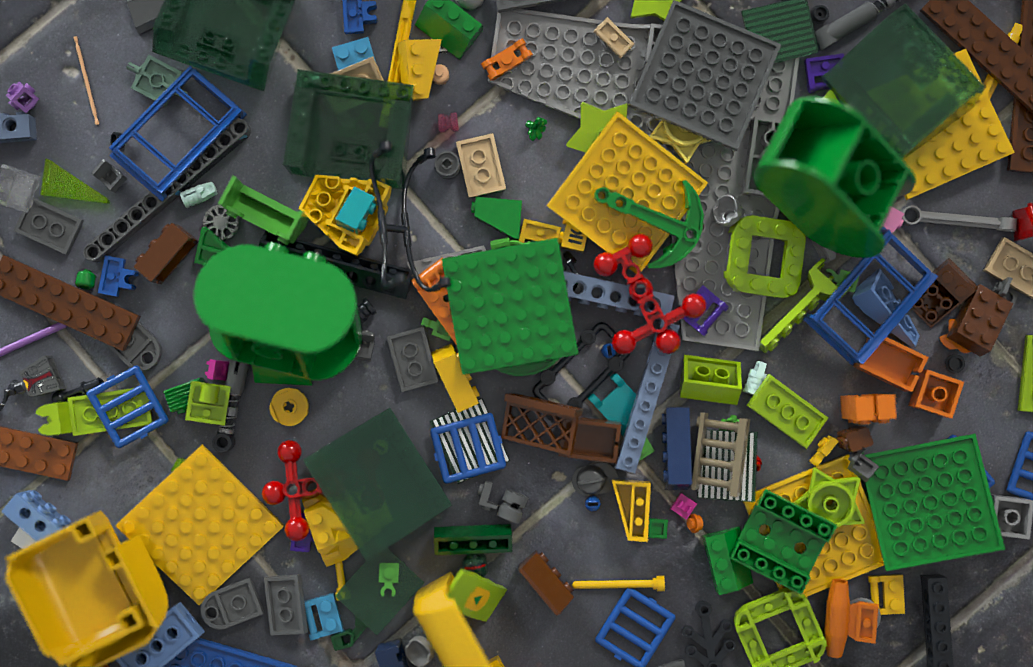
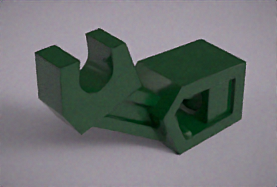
[331,609,373,651]

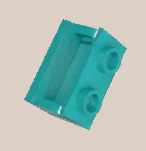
[336,186,377,234]

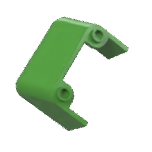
[218,176,310,245]

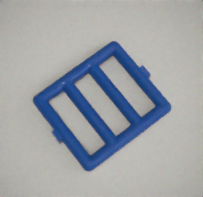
[87,366,169,448]
[430,413,506,484]
[1006,431,1033,500]
[595,588,676,667]

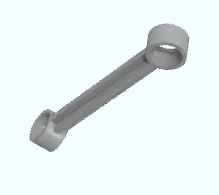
[901,205,1017,232]

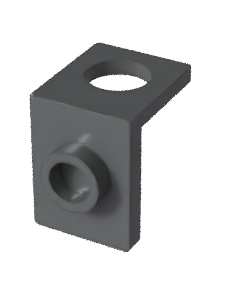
[993,277,1019,310]

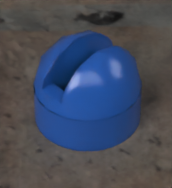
[601,343,617,358]
[585,495,601,511]

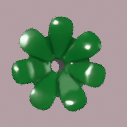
[525,117,547,141]

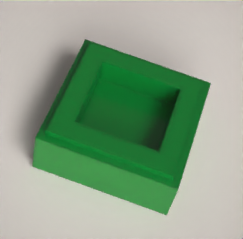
[648,518,668,539]

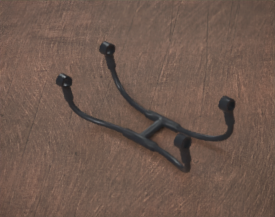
[369,141,451,292]

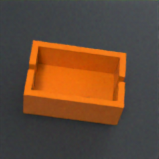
[854,332,929,392]
[840,394,896,424]

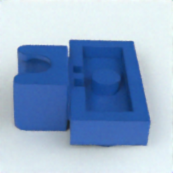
[342,0,378,34]
[98,255,139,297]

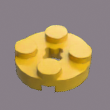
[269,388,309,426]

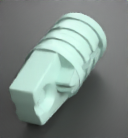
[180,182,217,208]
[743,361,767,395]

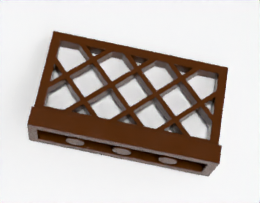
[501,393,583,455]

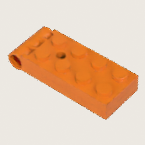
[411,258,457,345]

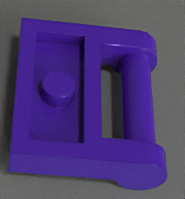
[804,53,848,94]
[683,285,729,337]

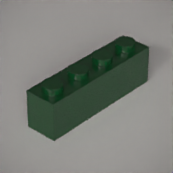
[434,524,512,555]

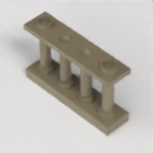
[691,412,751,497]

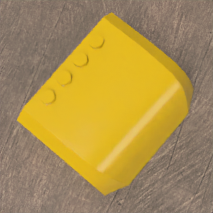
[6,510,149,666]
[66,535,168,667]
[413,571,505,667]

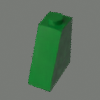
[471,197,522,241]

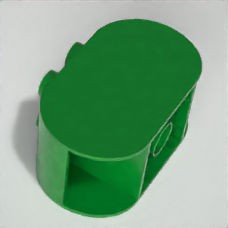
[753,97,916,258]
[194,243,362,381]

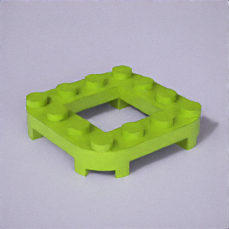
[723,215,806,298]
[734,588,827,667]

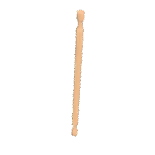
[73,36,99,125]

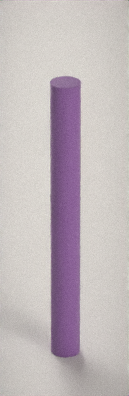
[0,322,68,357]

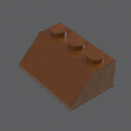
[519,550,574,616]

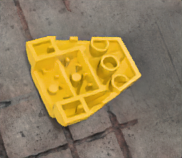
[299,175,392,256]
[302,485,393,567]

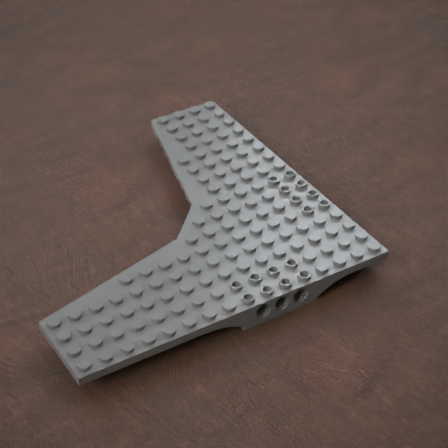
[488,9,801,351]

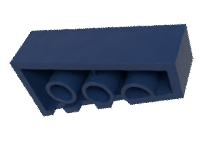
[661,407,692,490]
[375,638,409,667]

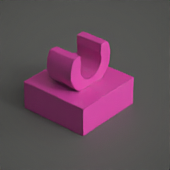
[205,359,229,381]
[670,492,697,520]

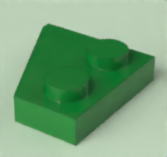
[194,226,230,265]

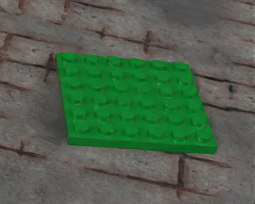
[442,238,578,375]
[864,434,1005,571]

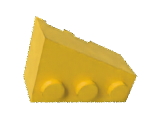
[398,39,442,101]
[431,343,480,413]
[612,479,651,542]

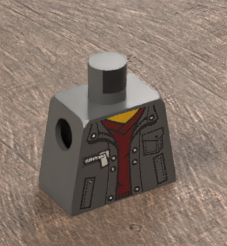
[14,356,66,397]

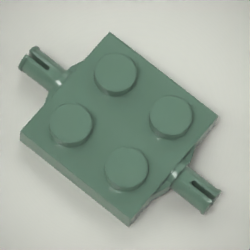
[126,55,188,107]

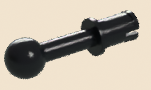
[51,377,104,403]

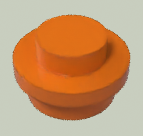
[687,514,703,533]

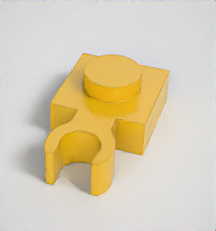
[809,436,839,466]

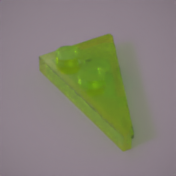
[41,159,110,204]

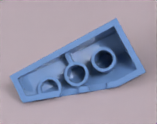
[852,269,920,348]

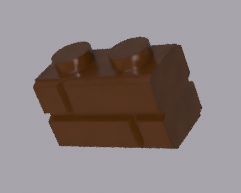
[836,425,874,452]

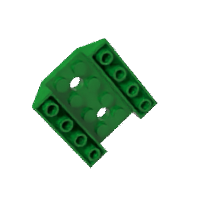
[730,489,838,595]

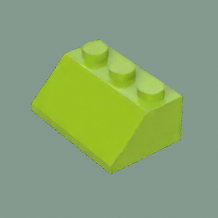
[680,355,742,405]

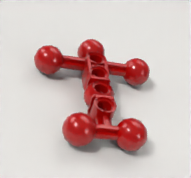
[593,234,707,355]
[262,440,385,541]

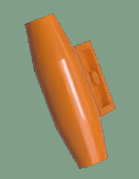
[824,579,879,658]

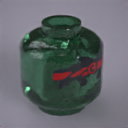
[462,554,488,578]

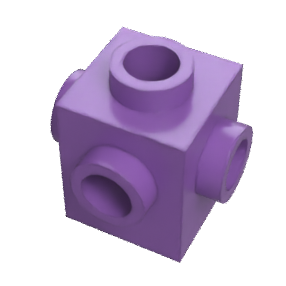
[6,81,39,113]

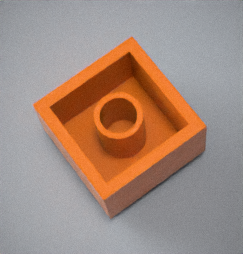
[908,370,964,419]

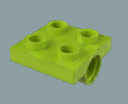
[185,381,231,426]

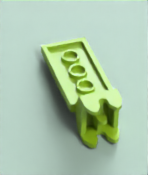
[760,258,851,353]
[36,388,153,436]

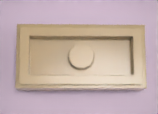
[594,17,635,59]

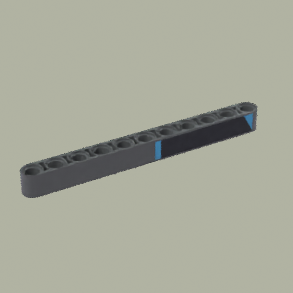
[83,119,251,262]

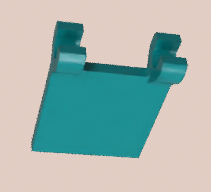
[588,372,636,436]

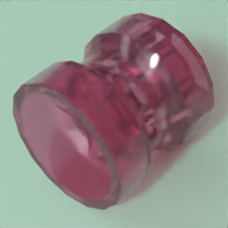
[438,112,459,133]

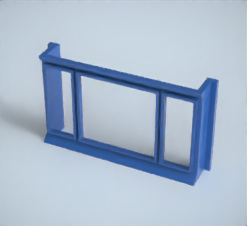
[109,66,247,202]
[803,226,938,365]

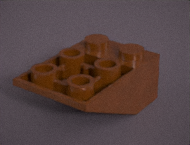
[911,258,976,328]

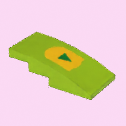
[446,569,508,622]

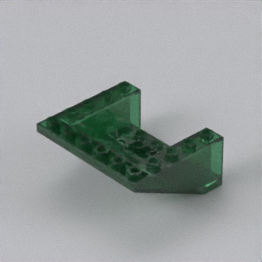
[152,0,296,91]
[822,3,985,160]
[283,69,414,190]
[303,408,452,561]

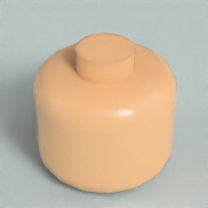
[432,64,449,85]

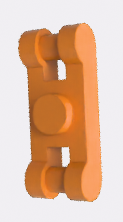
[481,38,533,81]

